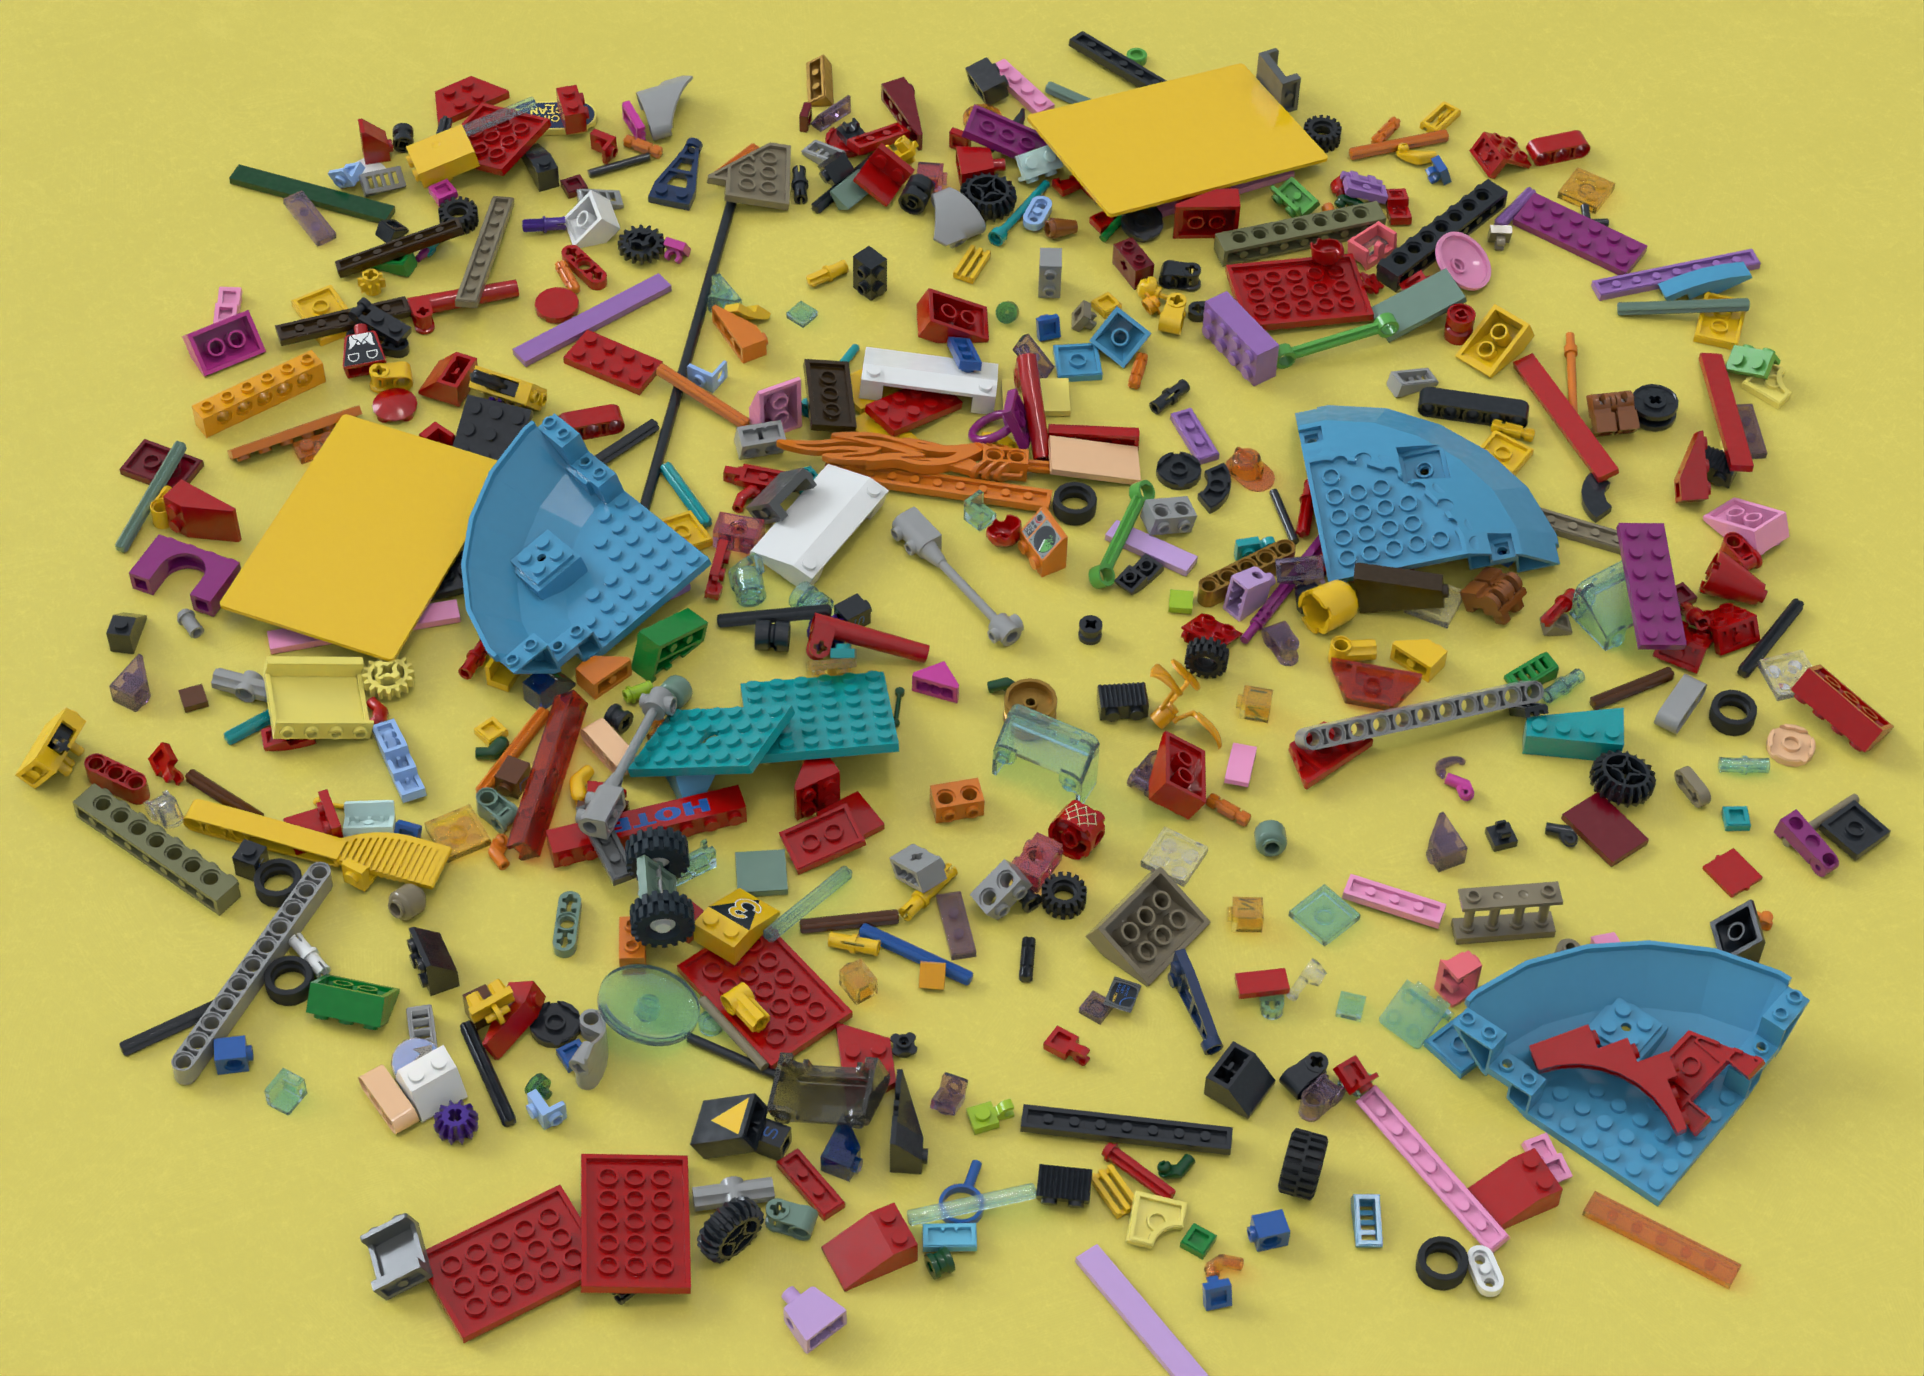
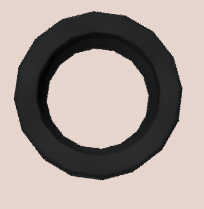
[1053,482,1097,526]
[1709,690,1757,736]
[254,858,302,908]
[264,956,315,1006]
[1416,1236,1468,1291]

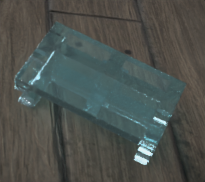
[676,839,717,886]

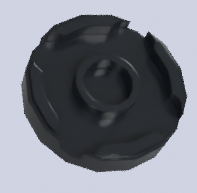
[1121,206,1164,243]
[1156,452,1202,490]
[530,1001,581,1048]

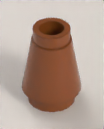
[1044,218,1078,239]

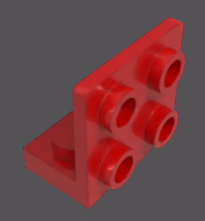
[1469,131,1532,179]
[853,143,915,207]
[1703,603,1760,656]
[1653,621,1714,674]
[283,789,344,858]

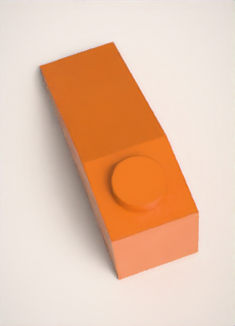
[712,305,768,364]

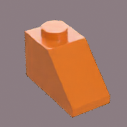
[575,656,632,700]

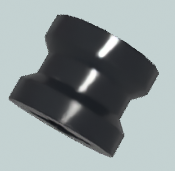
[1078,615,1103,645]
[604,703,634,734]

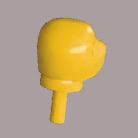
[1137,276,1169,300]

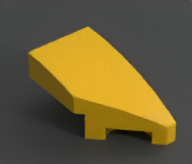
[724,303,771,320]

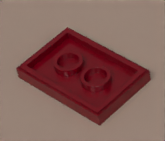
[119,439,204,488]
[1561,792,1649,867]

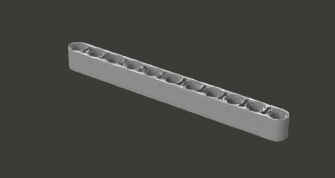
[1295,681,1544,750]
[171,862,333,1085]

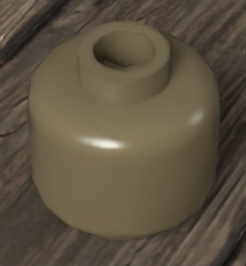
[388,884,426,921]

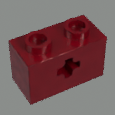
[1112,237,1154,290]

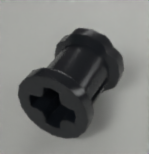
[1018,888,1042,913]

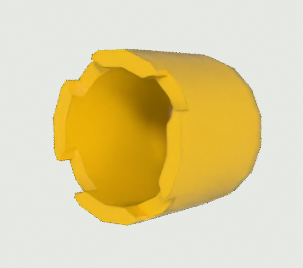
[1298,580,1359,634]

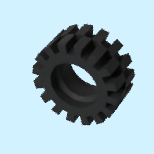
[1304,115,1342,153]
[438,196,479,236]
[1184,636,1229,679]
[1041,871,1087,920]

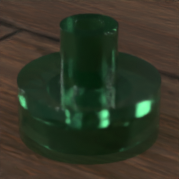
[996,301,1019,324]
[525,1073,552,1100]

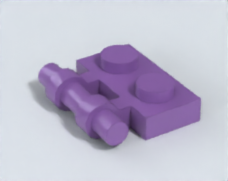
[1340,171,1388,204]

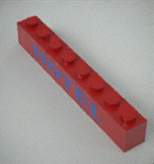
[546,785,747,868]

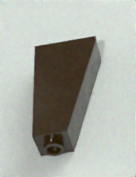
[1354,563,1449,613]

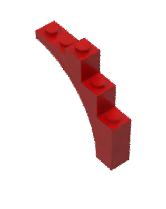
[1529,1024,1690,1136]

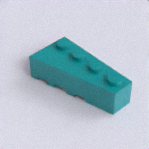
[1522,707,1624,761]

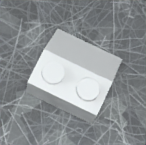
[565,190,620,248]
[395,1045,468,1123]

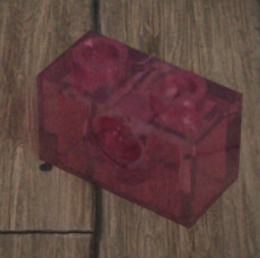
[713,512,765,554]
[1012,832,1063,894]

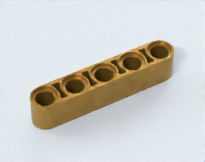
[1197,539,1296,607]

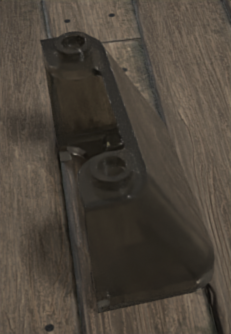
[767,1052,891,1129]

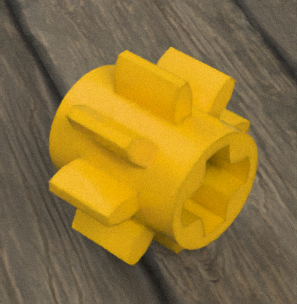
[357,269,386,296]

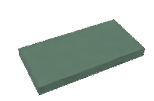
[1372,268,1467,343]

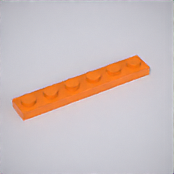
[227,405,362,462]

